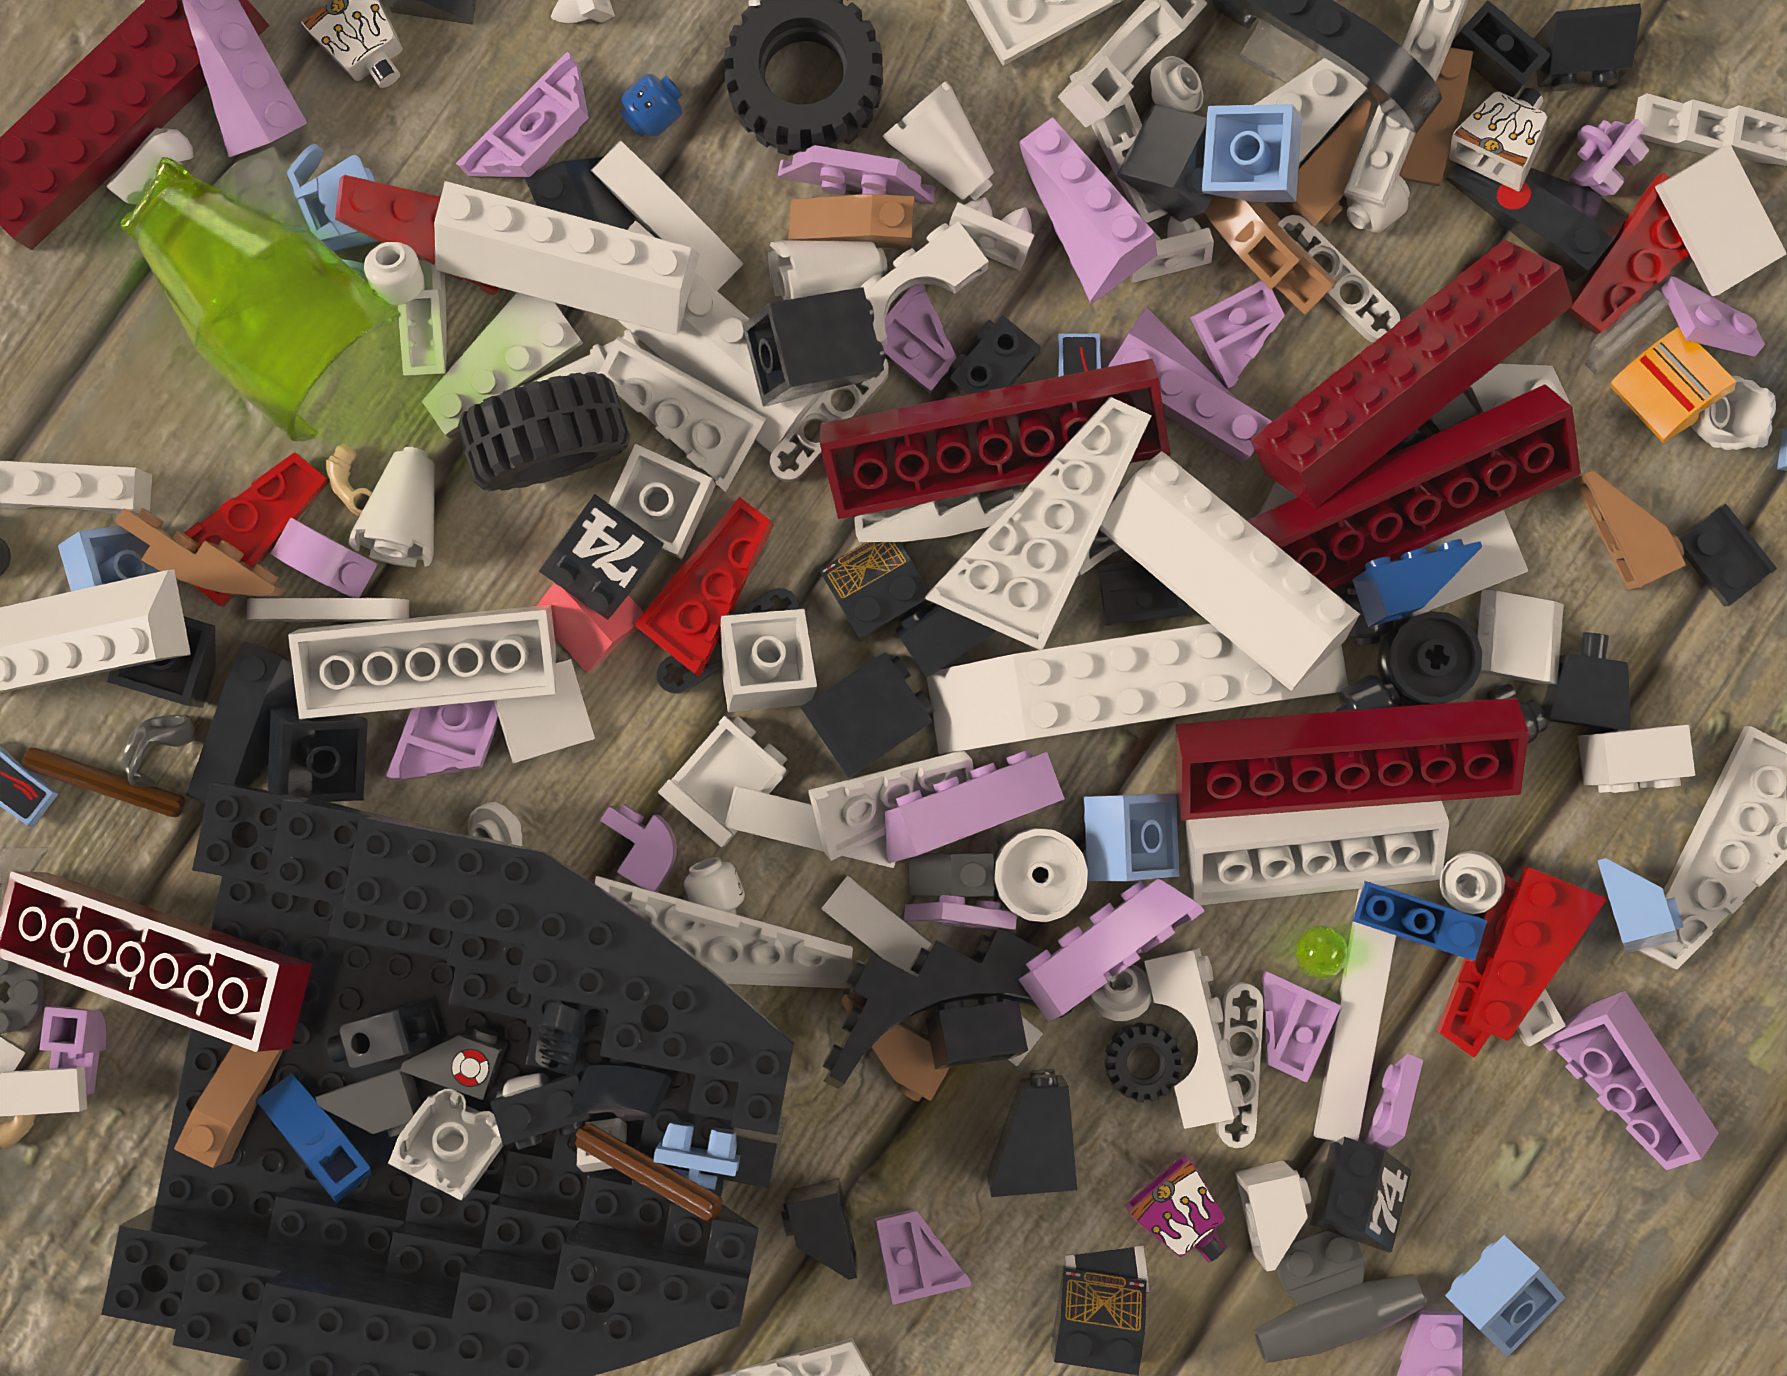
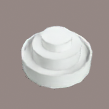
[1150,56,1204,114]
[468,802,522,846]
[1440,851,1505,914]
[1090,964,1152,1021]

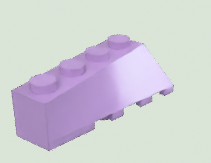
[182,0,307,157]
[1019,117,1158,305]
[1108,307,1272,464]
[885,749,1064,863]
[1019,878,1204,1022]
[1540,991,1719,1170]

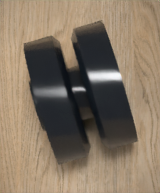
[1377,611,1483,705]

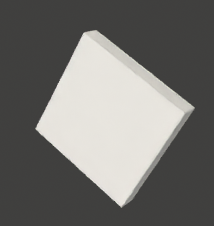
[494,659,595,763]

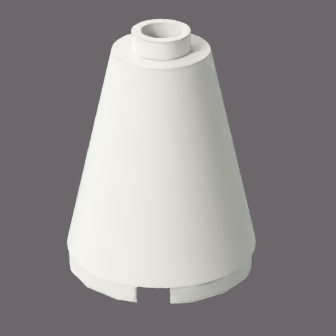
[883,81,994,201]
[768,240,887,300]
[348,447,435,567]

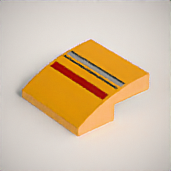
[1610,327,1736,443]

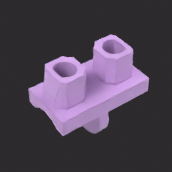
[1569,119,1649,196]

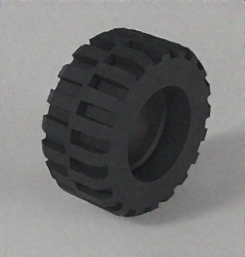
[724,0,883,156]
[457,372,630,491]

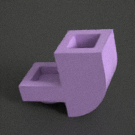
[271,518,378,598]
[600,804,677,893]
[39,1006,106,1095]

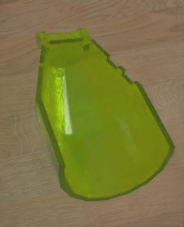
[120,157,401,441]

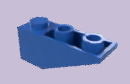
[1352,539,1482,627]
[1352,881,1487,961]
[256,1073,372,1203]

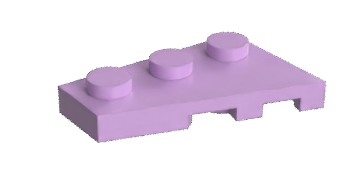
[1397,1311,1463,1376]

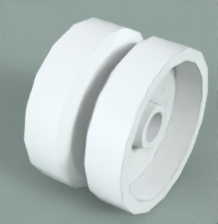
[994,828,1088,922]

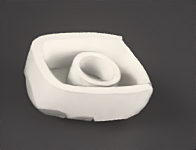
[107,127,194,205]

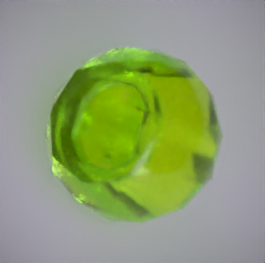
[1295,925,1348,979]

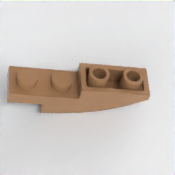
[1204,195,1337,315]
[115,508,286,598]

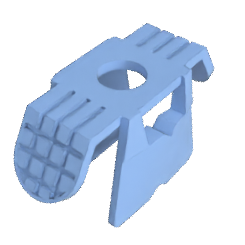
[287,144,380,276]

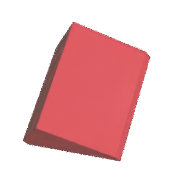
[537,583,644,673]

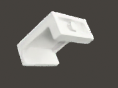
[658,716,789,847]

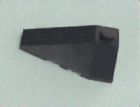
[186,641,298,804]

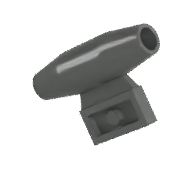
[1254,1230,1425,1363]

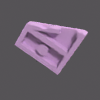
[1661,276,1765,357]
[1190,280,1285,388]
[904,895,1017,930]
[1262,971,1341,1083]
[1363,1054,1423,1151]
[873,1209,971,1305]

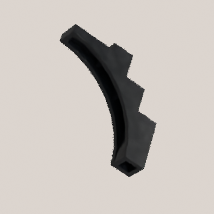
[822,928,1073,1089]

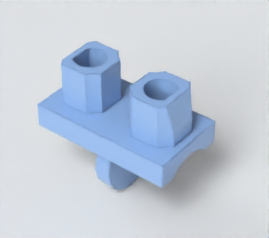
[653,1120,740,1190]

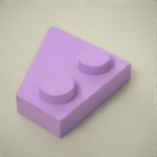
[883,285,956,394]

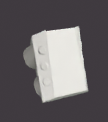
[1476,590,1564,685]
[388,1089,503,1200]

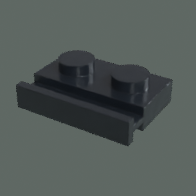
[1678,503,1777,607]
[1097,560,1190,626]

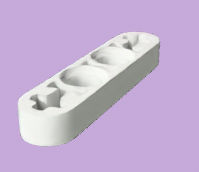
[1278,215,1401,343]
[770,358,889,482]
[246,598,409,622]
[1215,982,1264,1148]

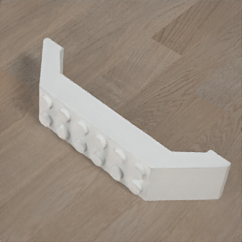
[927,624,1348,754]

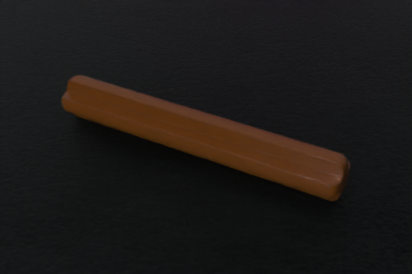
[22,747,185,817]
[575,1123,723,1222]

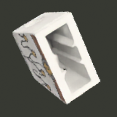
[301,0,403,88]
[1449,88,1548,192]

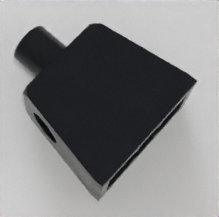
[1541,632,1631,731]
[327,998,442,1068]

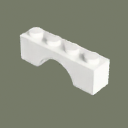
[1058,0,1208,128]
[861,221,989,347]
[0,461,152,514]
[1144,948,1244,1129]

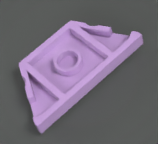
[456,52,589,177]
[778,145,936,205]
[386,700,500,781]

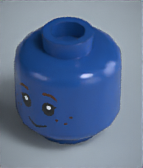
[620,74,682,136]

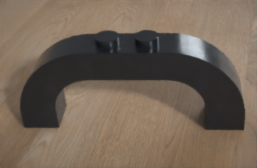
[1212,0,1442,134]

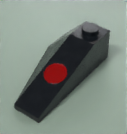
[1446,163,1627,282]

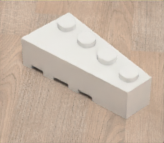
[1254,58,1369,204]

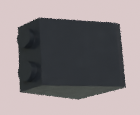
[742,287,885,407]
[800,652,935,778]
[987,1069,1077,1197]

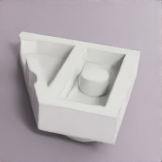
[1467,364,1570,414]

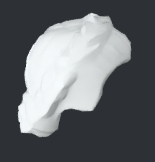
[1692,376,1776,450]

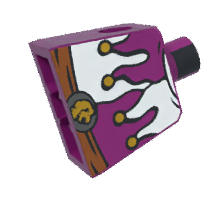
[1125,1153,1227,1263]

